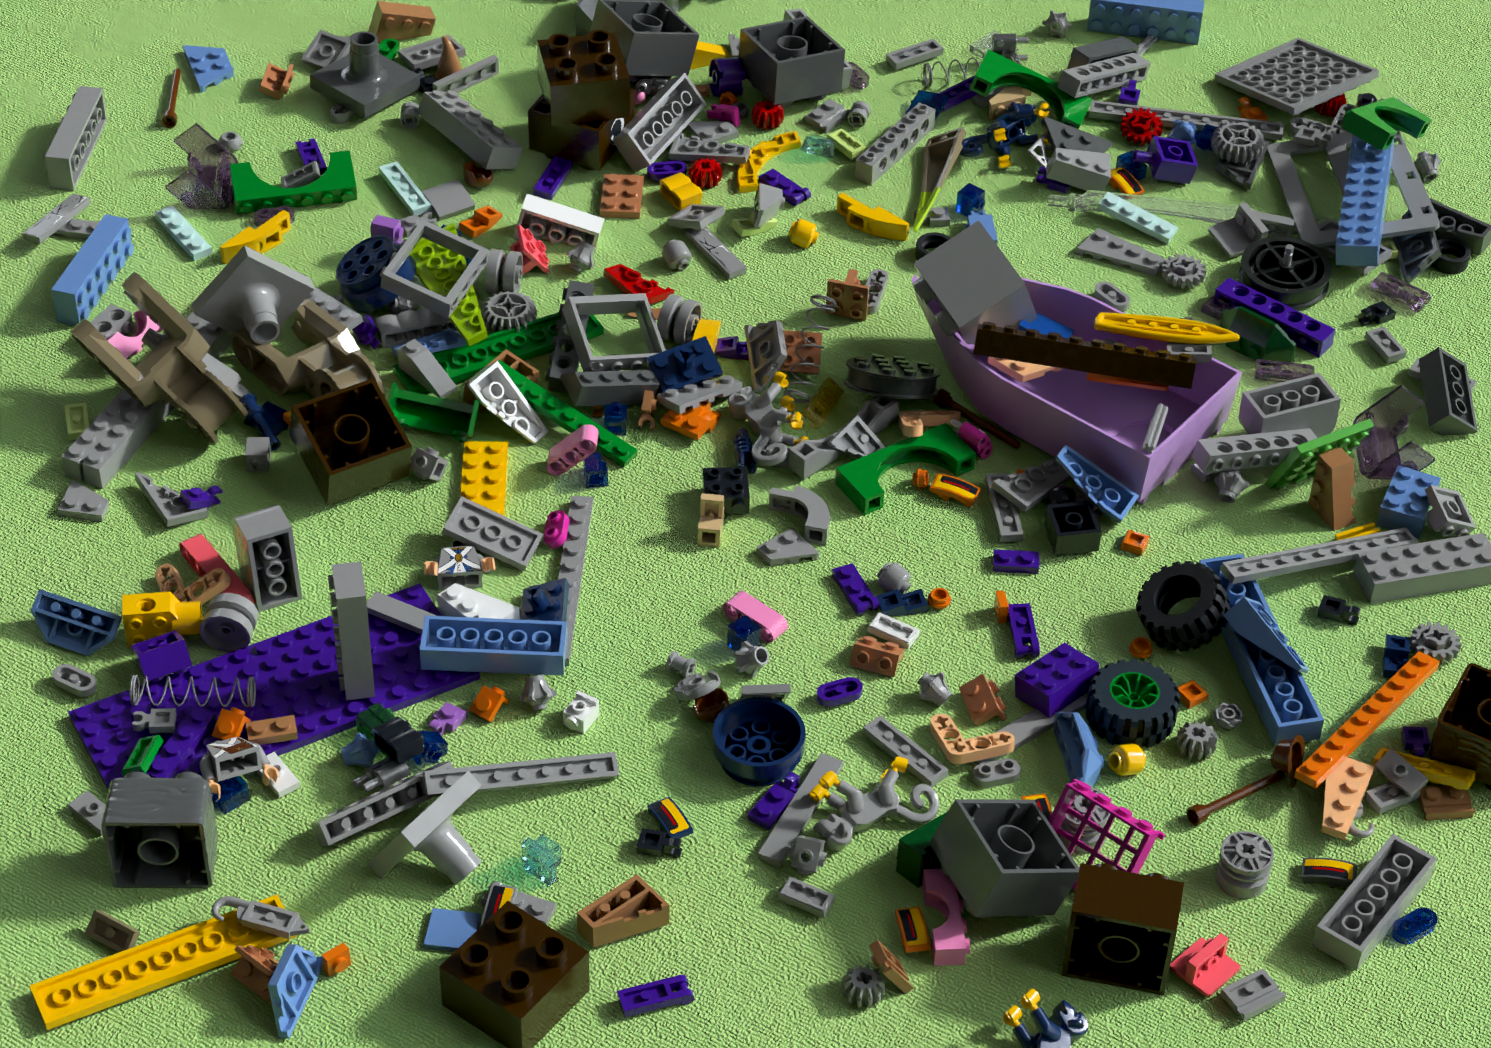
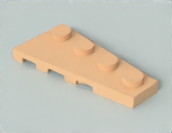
[1321,757,1375,840]

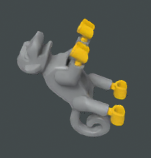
[728,371,809,466]
[809,756,939,851]

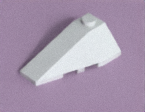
[467,361,549,444]

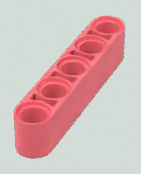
[179,534,255,605]

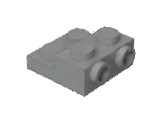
[1425,485,1476,537]

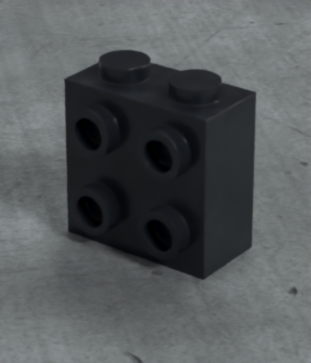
[702,467,750,514]

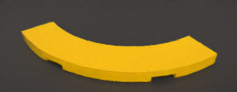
[737,131,801,193]

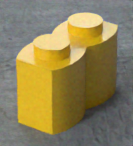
[660,172,703,211]

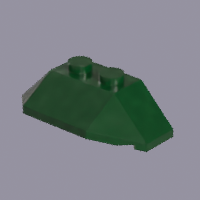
[1219,306,1296,364]

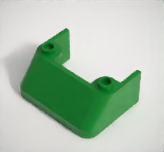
[388,382,480,442]

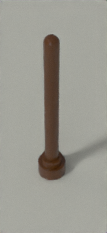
[161,68,181,128]
[933,388,1021,449]
[1186,771,1284,826]

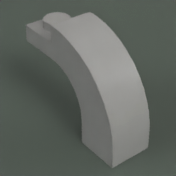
[769,486,830,546]

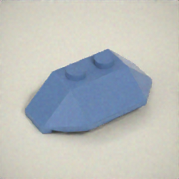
[31,589,122,656]
[1053,712,1104,788]

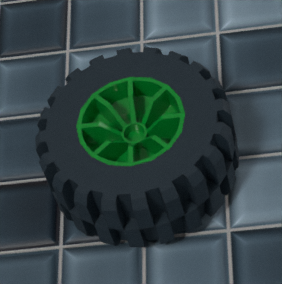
[1085,659,1180,748]

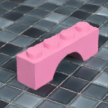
[106,309,162,361]
[922,869,970,966]

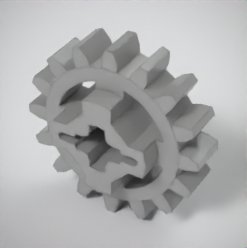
[1161,254,1206,289]
[1410,621,1462,665]

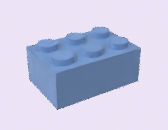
[1376,465,1441,539]

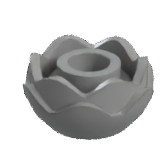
[218,131,243,153]
[1213,703,1243,730]

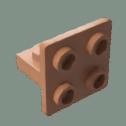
[826,269,869,321]
[778,330,822,375]
[231,945,279,1002]

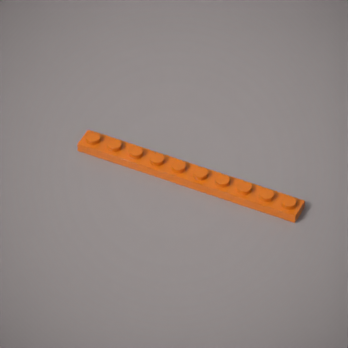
[1294,651,1439,789]

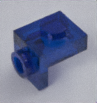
[1194,124,1218,152]

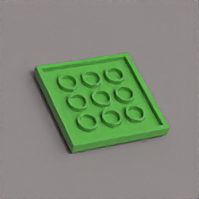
[1265,419,1374,490]

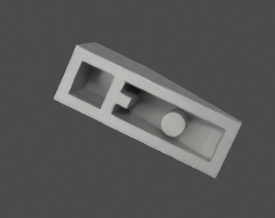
[754,183,785,228]
[398,339,457,398]

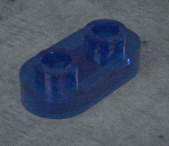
[1391,907,1438,945]

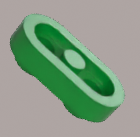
[378,39,400,60]

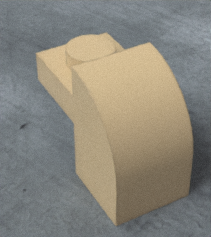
[697,493,724,547]

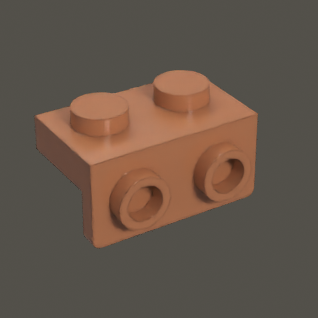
[258,63,295,100]
[850,636,905,677]
[959,674,1007,726]

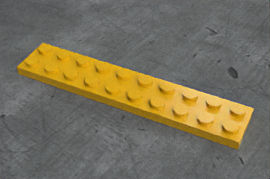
[29,894,297,1030]

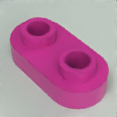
[543,510,570,549]

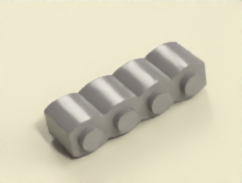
[375,308,459,348]

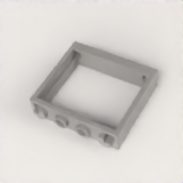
[380,219,489,319]
[562,293,666,372]

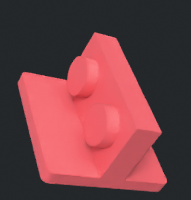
[510,224,550,275]
[1169,933,1241,998]

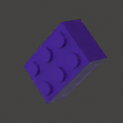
[1015,642,1099,718]

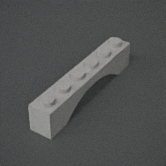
[789,396,899,479]

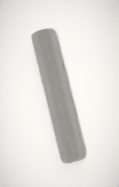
[1137,35,1159,57]
[1142,403,1168,454]

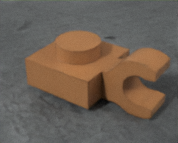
[638,390,658,431]

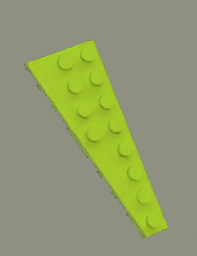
[410,223,488,346]

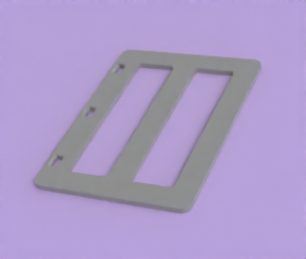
[1267,128,1440,248]

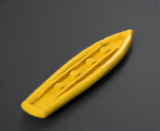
[1093,312,1240,344]

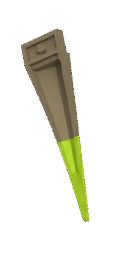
[913,127,966,233]

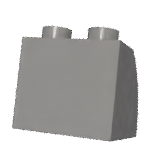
[912,220,1038,344]

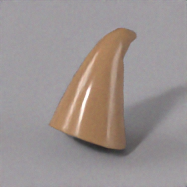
[434,35,462,80]

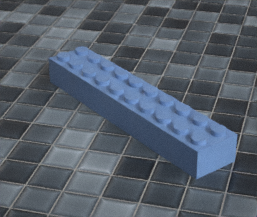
[1336,135,1394,267]
[1199,554,1324,747]

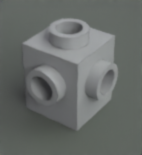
[410,447,449,481]
[789,835,827,875]

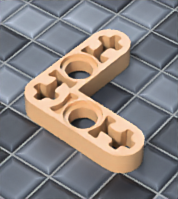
[898,410,961,437]
[155,563,231,605]
[930,714,1015,764]

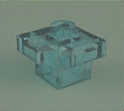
[521,834,561,887]

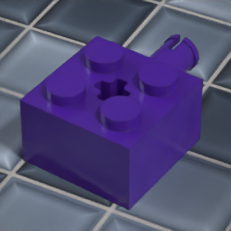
[1132,136,1198,184]

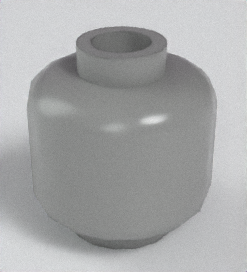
[662,240,692,270]
[877,562,912,594]

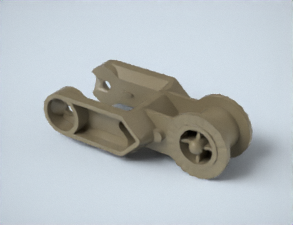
[69,272,248,445]
[231,299,385,398]

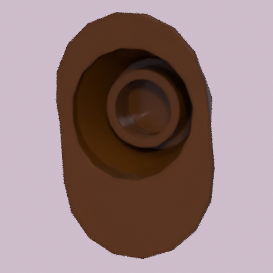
[1270,734,1305,788]

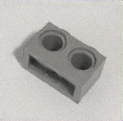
[90,304,134,338]

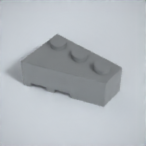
[1046,148,1111,195]

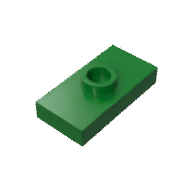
[122,735,163,776]

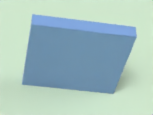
[424,908,481,952]

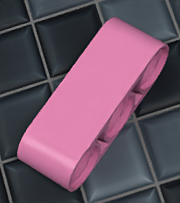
[546,424,599,476]
[722,591,788,643]

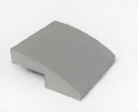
[421,180,475,221]

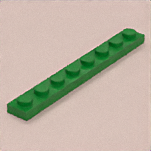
[498,360,638,468]

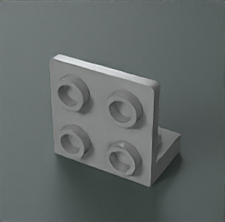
[1208,202,1269,258]

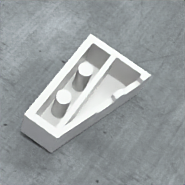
[438,583,520,620]

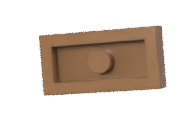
[246,715,298,745]

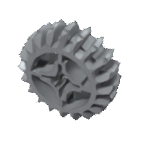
[1211,121,1265,164]
[481,290,537,333]

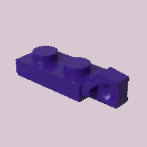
[748,772,800,830]

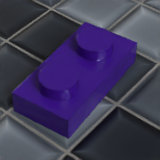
[993,549,1039,574]

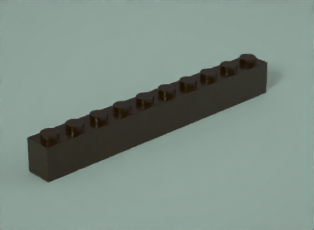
[973,322,1196,389]

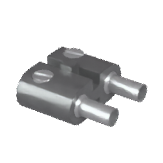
[991,33,1029,62]
[636,76,668,96]
[353,756,410,792]

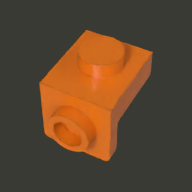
[469,685,510,722]
[212,707,251,740]

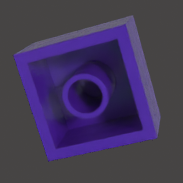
[130,630,192,682]

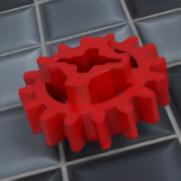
[1120,107,1163,146]

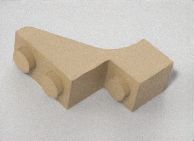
[988,86,1032,120]

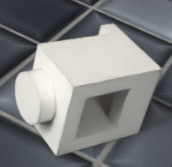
[563,690,599,734]

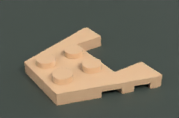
[988,357,1062,383]

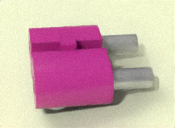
[950,418,993,459]

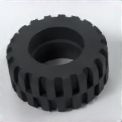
[1136,561,1231,652]

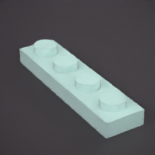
[379,161,432,215]
[1097,192,1178,244]
[154,206,213,261]

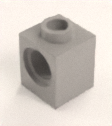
[245,437,271,472]

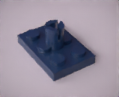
[646,336,723,393]
[520,578,569,622]

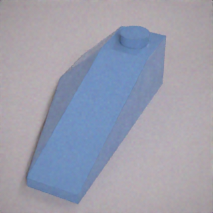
[1055,445,1139,524]
[1223,597,1309,673]

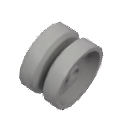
[485,249,523,295]
[657,294,702,345]
[200,593,259,653]

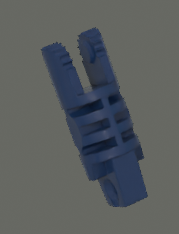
[733,428,757,474]

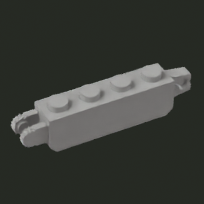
[141,328,250,405]

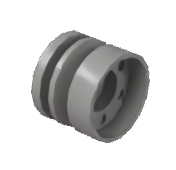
[1057,788,1110,854]
[1215,831,1274,899]

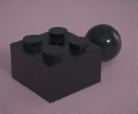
[1044,485,1101,556]

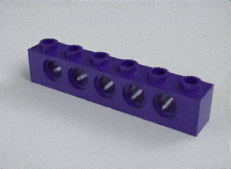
[1213,278,1336,358]

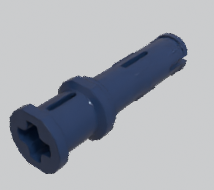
[239,394,281,451]

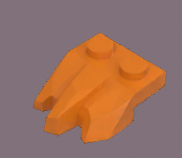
[661,402,721,441]

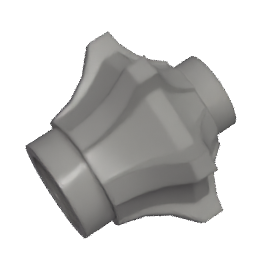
[1042,10,1072,38]
[1414,151,1441,182]
[566,240,595,272]
[388,296,419,315]
[1214,470,1249,503]
[733,641,769,678]
[917,672,953,707]
[519,674,557,710]

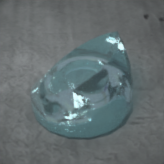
[800,134,835,159]

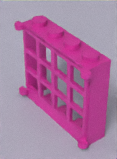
[1048,779,1165,889]

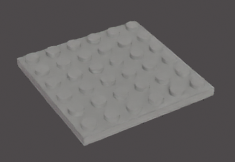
[1215,38,1379,115]

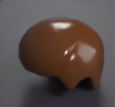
[463,161,494,188]
[693,688,730,723]

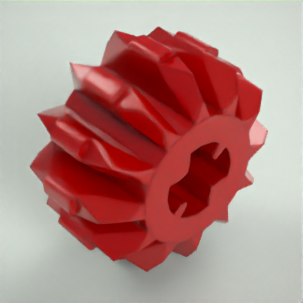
[1315,93,1347,118]
[752,100,784,130]
[689,157,722,189]

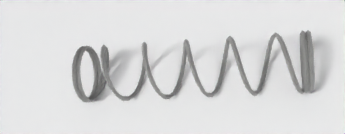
[923,52,1020,87]
[783,295,837,403]
[130,675,256,708]

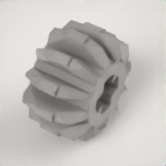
[1176,720,1218,761]
[842,964,886,1009]

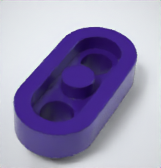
[647,161,687,181]
[817,677,863,707]

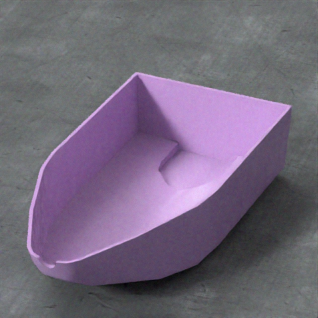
[911,275,1242,505]

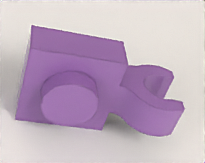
[429,702,467,740]

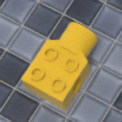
[122,591,203,648]

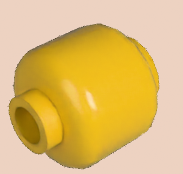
[788,219,819,248]
[1109,743,1146,776]

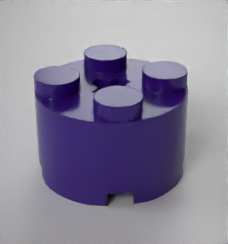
[709,57,746,97]

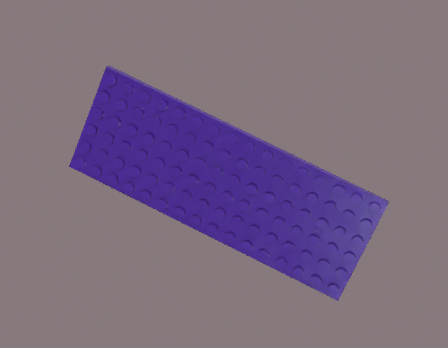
[68,583,480,792]

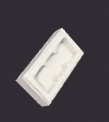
[867,612,920,650]
[256,752,300,798]

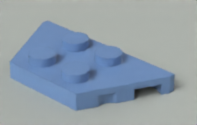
[183,45,234,93]
[268,944,323,1039]

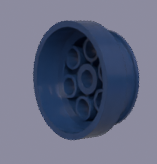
[336,235,416,312]
[713,697,806,787]

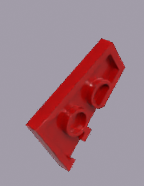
[603,264,674,304]

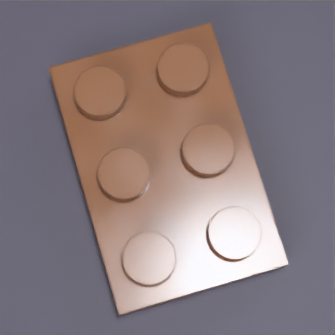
[600,174,644,219]

